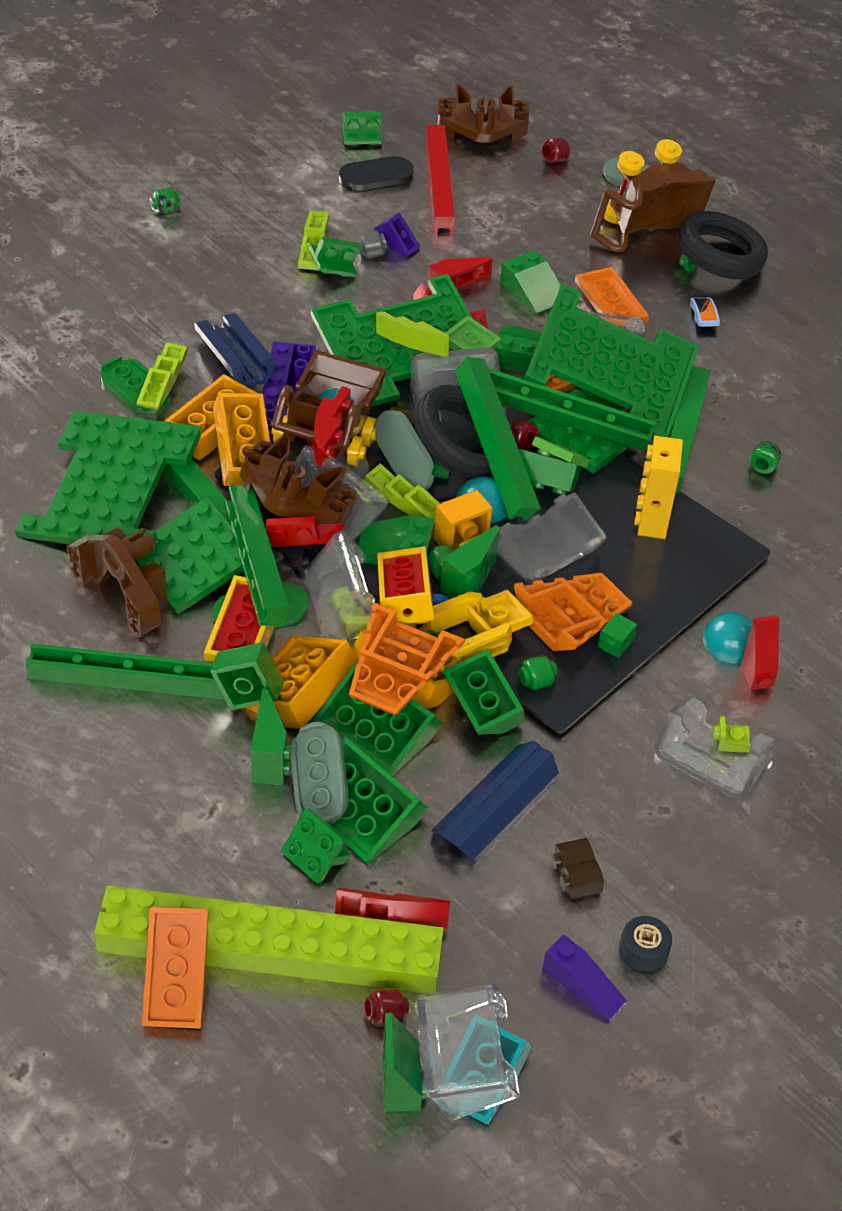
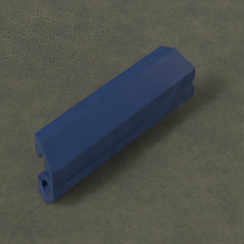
[195,313,275,388]
[431,741,559,863]

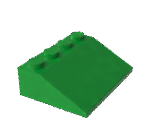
[311,661,443,777]
[294,737,429,864]

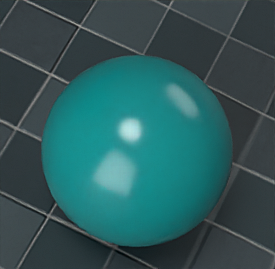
[456,476,508,524]
[703,612,753,663]

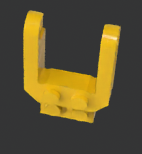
[405,590,533,672]

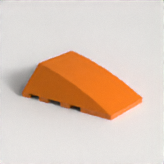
[514,573,633,651]
[349,602,465,716]

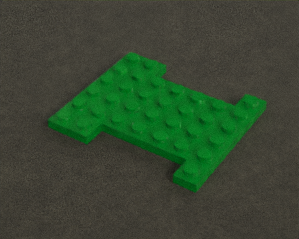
[310,274,500,407]
[523,283,699,439]
[15,411,202,555]

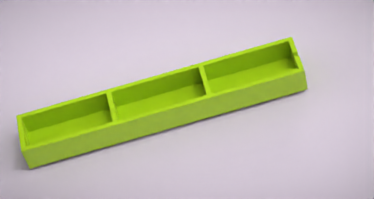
[94,885,443,995]

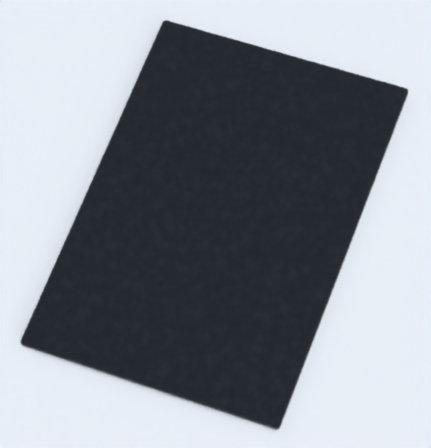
[215,365,770,734]

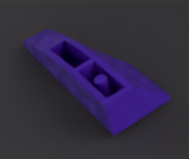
[262,341,316,437]

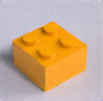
[434,490,492,550]

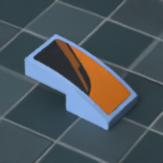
[690,298,720,326]

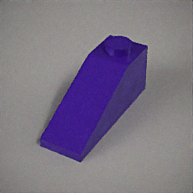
[542,934,627,1022]

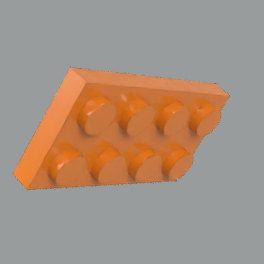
[575,267,649,328]
[142,907,209,1028]

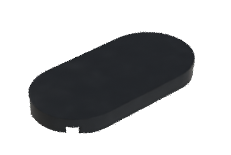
[339,156,414,191]

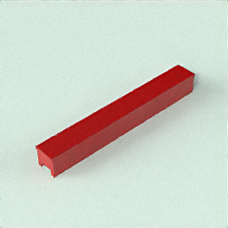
[425,125,455,233]

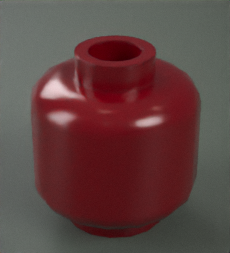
[542,138,570,164]
[509,420,539,451]
[364,987,409,1027]

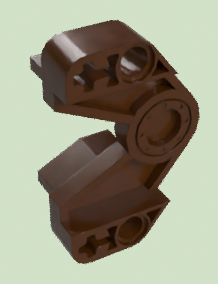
[437,84,529,143]
[239,433,357,524]
[67,527,167,638]

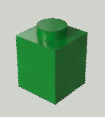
[598,613,637,658]

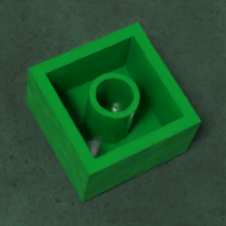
[210,642,284,710]

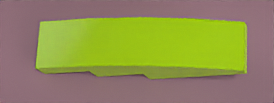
[298,210,329,270]
[376,311,449,357]
[136,342,188,410]
[363,464,440,529]

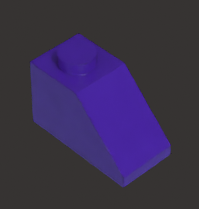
[373,212,421,257]

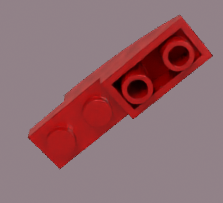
[313,386,353,467]
[335,888,450,930]

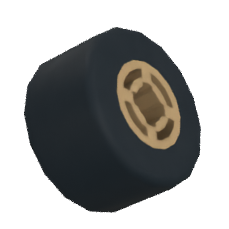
[619,916,672,972]

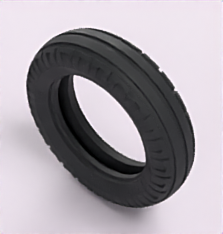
[678,211,768,280]
[414,385,492,479]

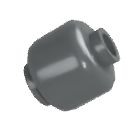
[359,230,388,260]

